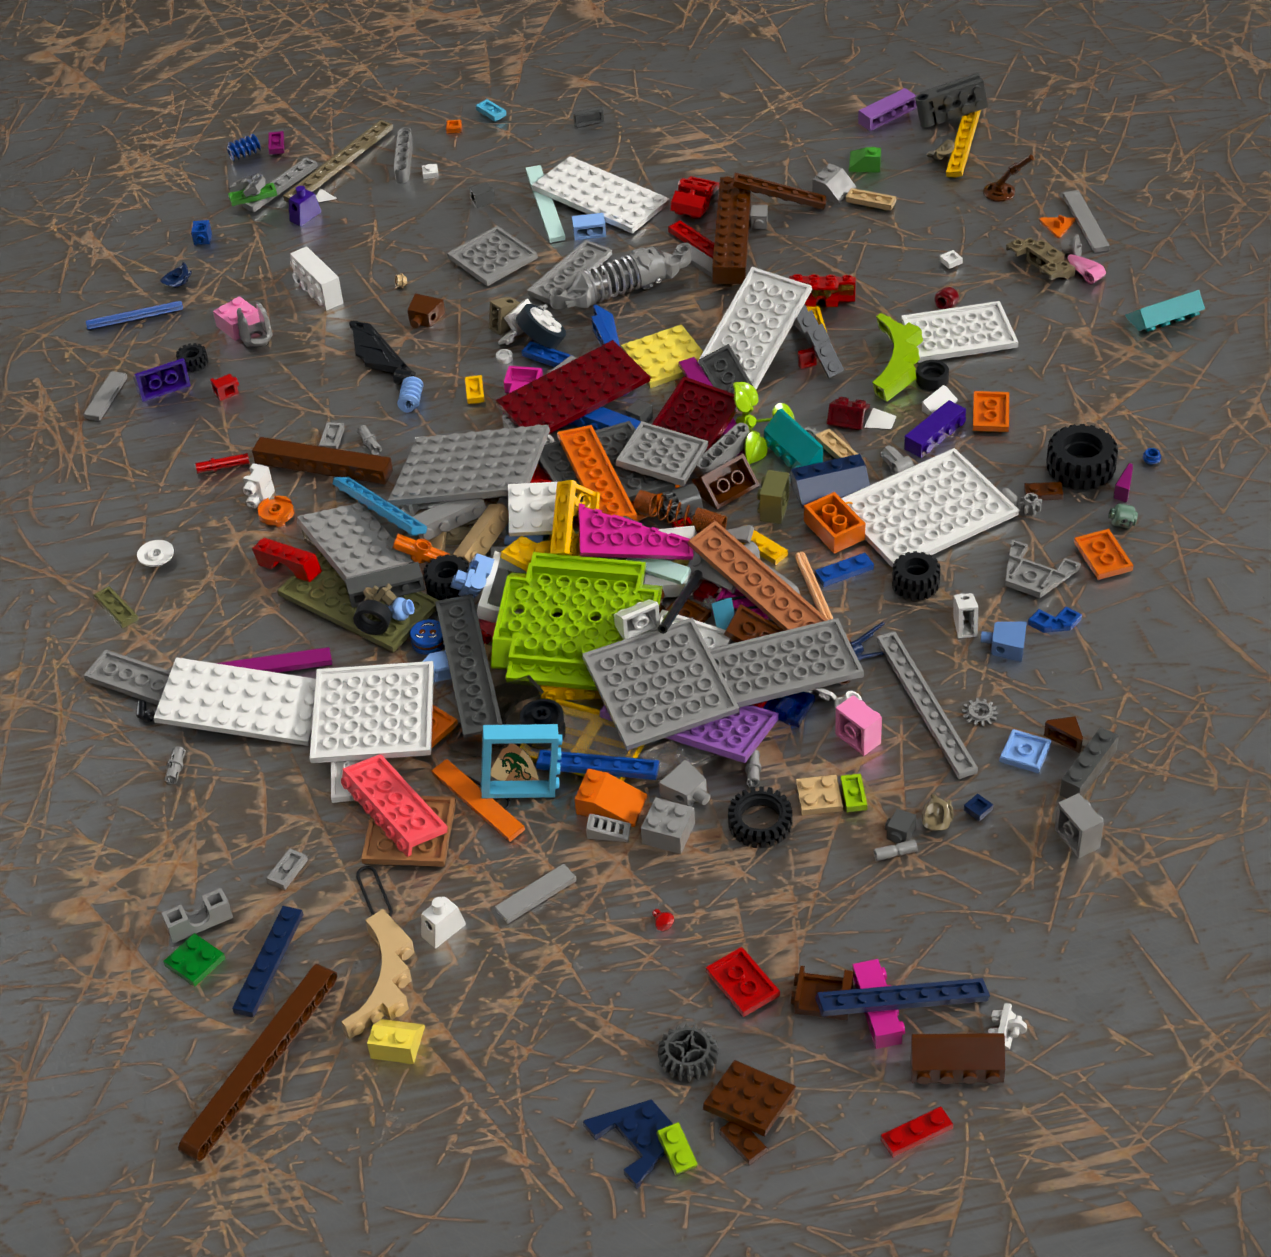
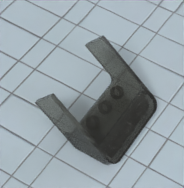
[446,675,544,757]

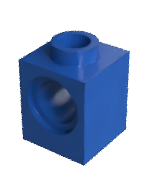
[191,220,212,245]

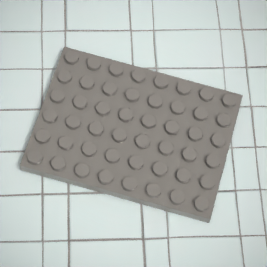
[388,425,550,506]

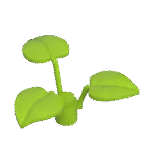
[733,382,795,464]

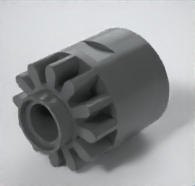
[660,483,703,522]

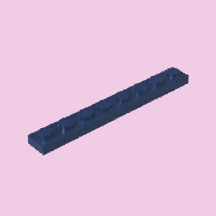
[815,978,990,1016]

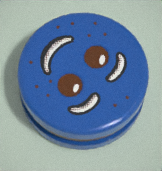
[410,619,445,655]

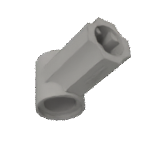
[880,445,914,475]

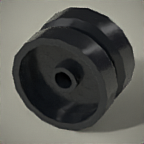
[520,699,566,750]

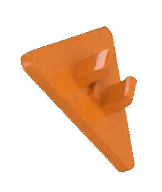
[1039,215,1075,238]

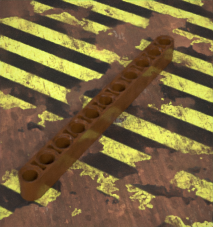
[178,964,337,1161]

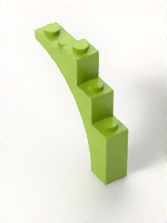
[872,313,923,402]

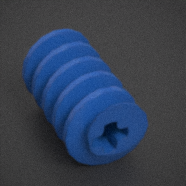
[227,134,261,162]

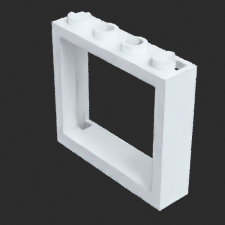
[477,551,527,623]

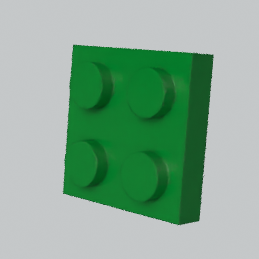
[163,933,226,987]

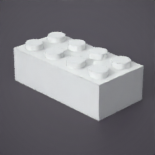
[290,246,343,311]

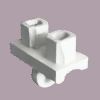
[988,1003,1027,1050]

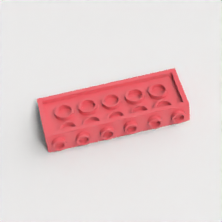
[341,754,448,857]

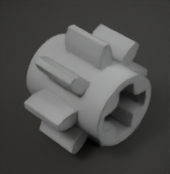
[1019,493,1042,516]

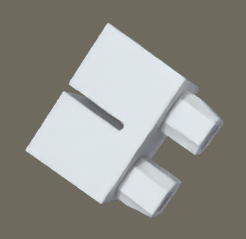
[242,463,275,508]

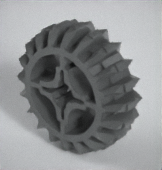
[657,1023,719,1083]

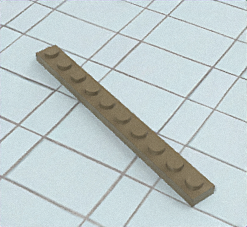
[283,120,393,203]

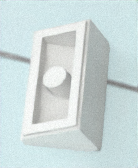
[922,385,958,416]

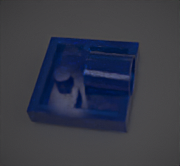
[763,692,815,728]

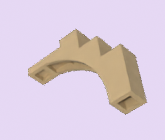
[341,909,415,1040]

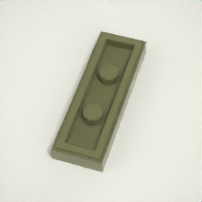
[93,586,139,629]

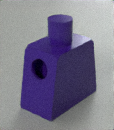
[288,186,321,227]

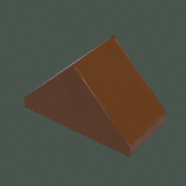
[1044,716,1083,753]

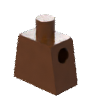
[408,293,445,329]

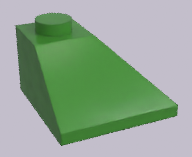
[849,147,881,172]

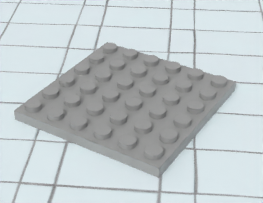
[582,618,739,750]

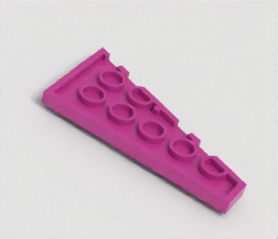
[578,503,694,560]

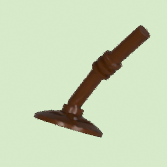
[983,154,1034,202]

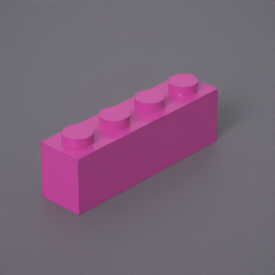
[852,959,905,1049]

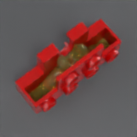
[789,274,856,307]

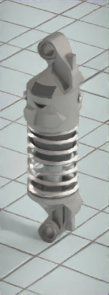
[549,243,691,309]

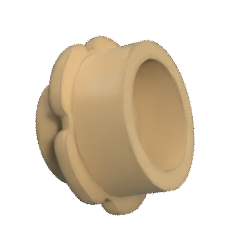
[395,273,407,289]

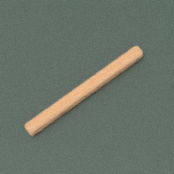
[795,552,833,620]

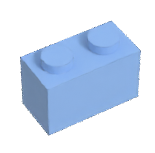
[572,213,606,240]

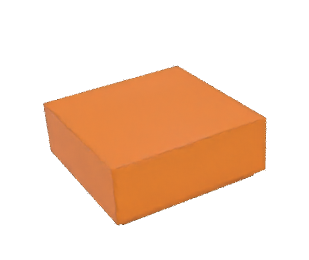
[446,120,462,134]

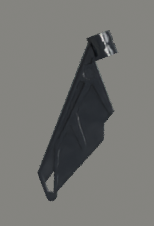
[349,321,416,384]

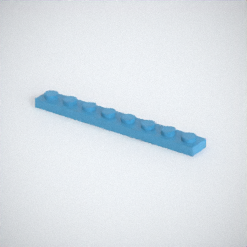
[333,477,427,536]

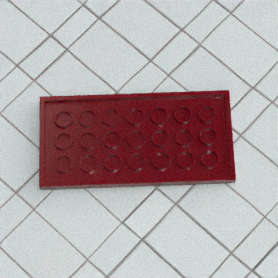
[496,340,650,434]

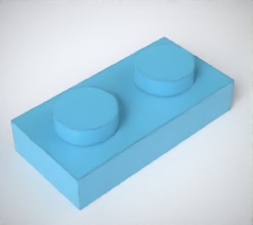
[476,99,507,122]

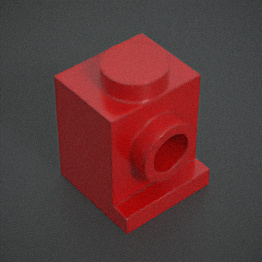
[210,374,239,401]

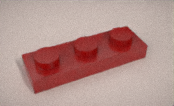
[881,1106,953,1158]

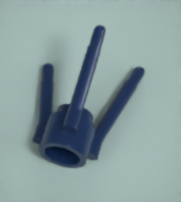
[850,622,885,661]

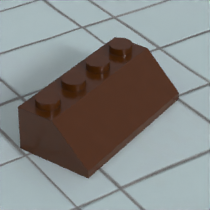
[910,1033,1005,1084]

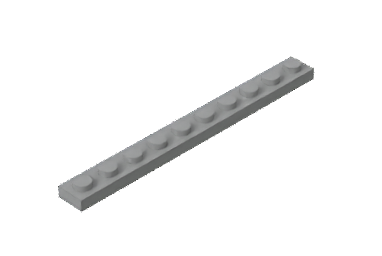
[877,631,978,779]

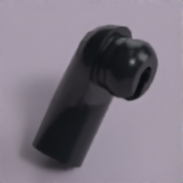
[136,700,155,723]

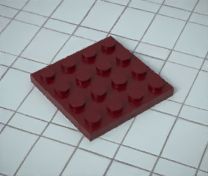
[652,376,738,453]

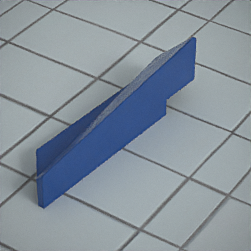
[591,305,620,346]

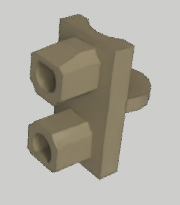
[363,583,397,619]

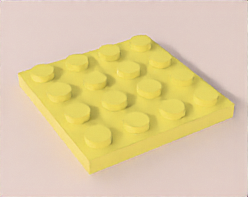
[621,324,703,388]

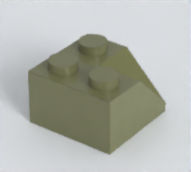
[757,470,790,524]

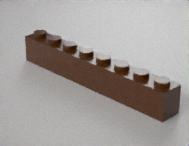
[252,437,393,485]

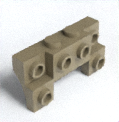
[1006,237,1076,280]

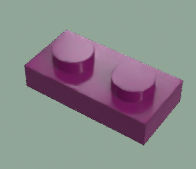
[268,131,284,155]

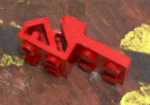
[670,176,720,218]

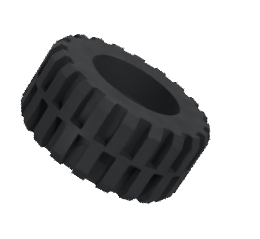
[1046,424,1118,490]

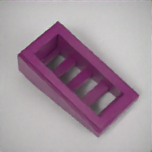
[1113,463,1133,502]

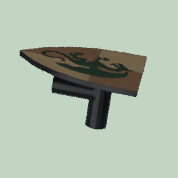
[491,744,539,781]

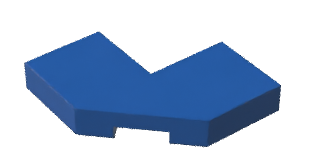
[1028,607,1082,633]

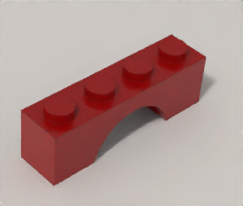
[252,538,322,582]

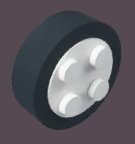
[516,304,566,349]

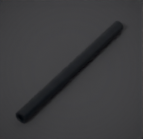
[658,570,703,634]

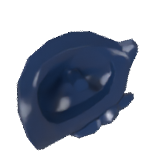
[160,262,192,287]

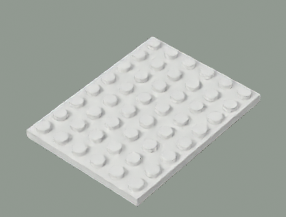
[841,448,1019,568]

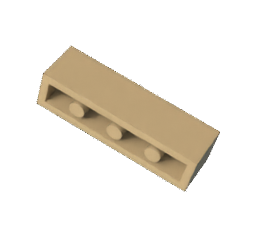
[453,503,509,565]

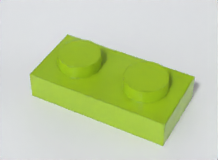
[840,774,867,812]
[657,1122,698,1176]

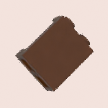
[791,965,853,1020]

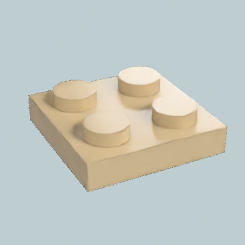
[796,775,843,816]

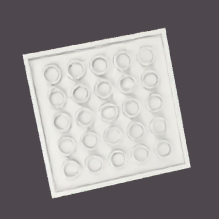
[310,661,434,763]

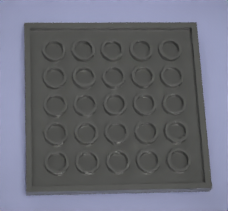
[538,421,675,518]

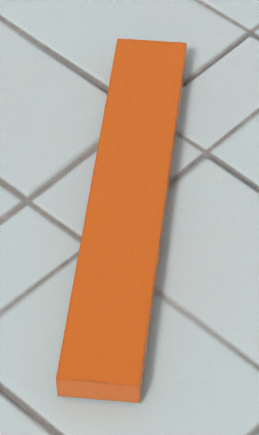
[431,759,525,842]

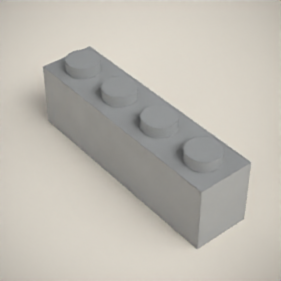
[413,498,486,540]

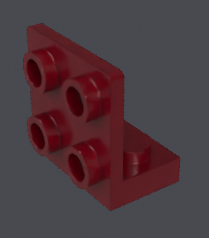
[827,397,870,430]

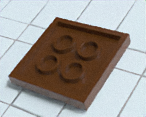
[703,1060,796,1137]

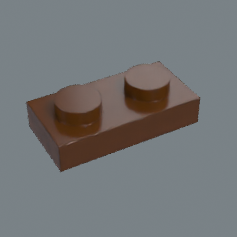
[1024,482,1063,500]
[719,1122,767,1165]

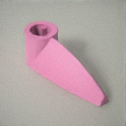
[1068,254,1106,284]

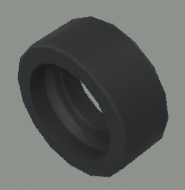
[916,360,949,391]
[353,600,392,635]

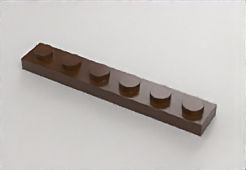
[733,172,826,209]

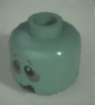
[1108,503,1138,529]

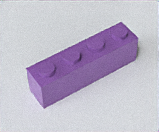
[858,88,917,131]

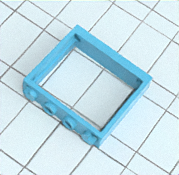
[481,724,562,798]

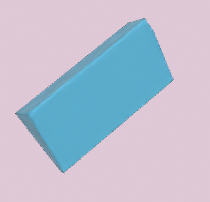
[711,598,735,630]

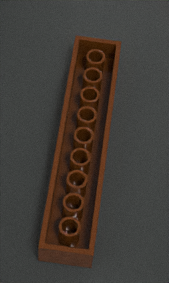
[712,176,751,284]

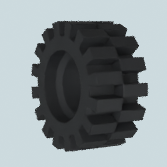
[176,343,208,372]

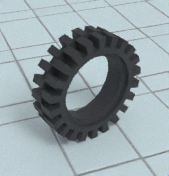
[728,786,793,848]

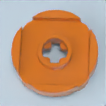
[258,496,294,527]

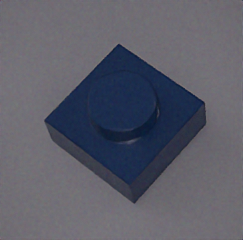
[964,794,994,821]

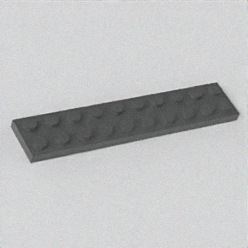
[435,594,503,740]

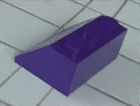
[133,358,191,402]

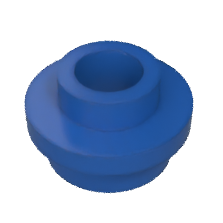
[1143,448,1161,464]

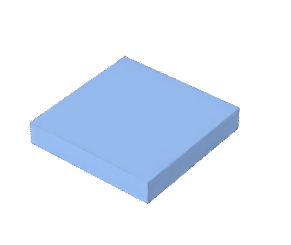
[999,729,1052,774]

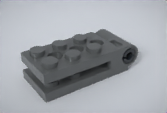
[915,73,988,128]

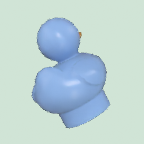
[385,597,414,621]

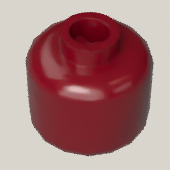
[934,287,959,310]

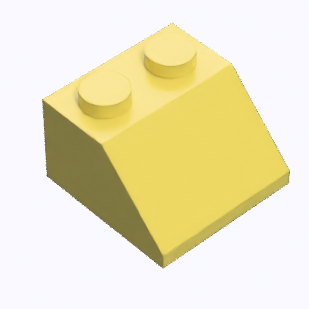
[367,1019,425,1064]

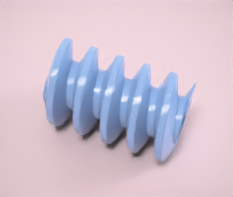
[397,376,424,413]

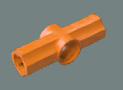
[392,533,450,563]

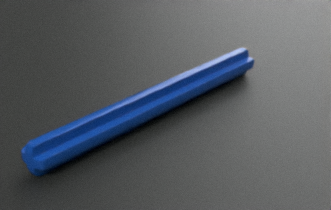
[86,301,183,330]

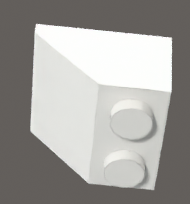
[614,599,660,640]

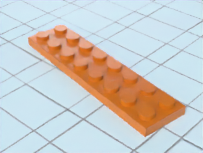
[557,425,637,520]

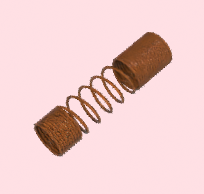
[633,490,727,532]

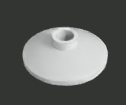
[137,540,174,567]

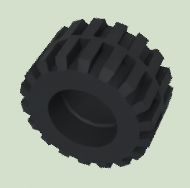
[892,551,941,601]
[423,554,469,600]

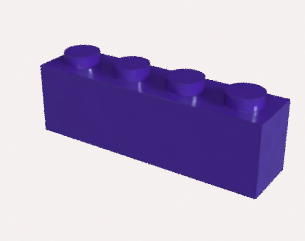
[904,400,966,458]

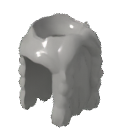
[237,302,273,348]

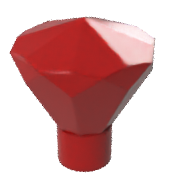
[652,909,674,931]

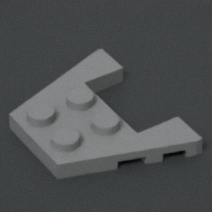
[688,525,754,593]
[1005,540,1081,598]

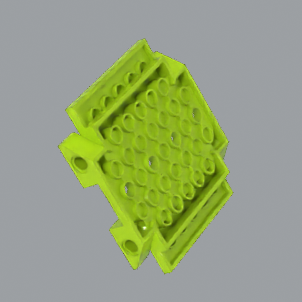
[491,552,663,691]

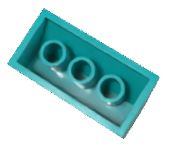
[1125,290,1205,332]
[764,408,823,469]

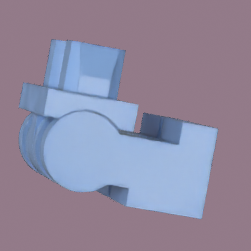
[450,553,495,598]

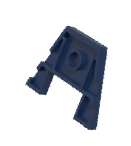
[583,1099,673,1189]

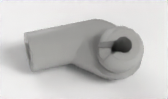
[1000,488,1019,508]

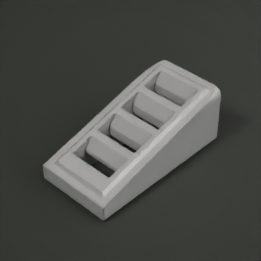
[586,814,631,842]

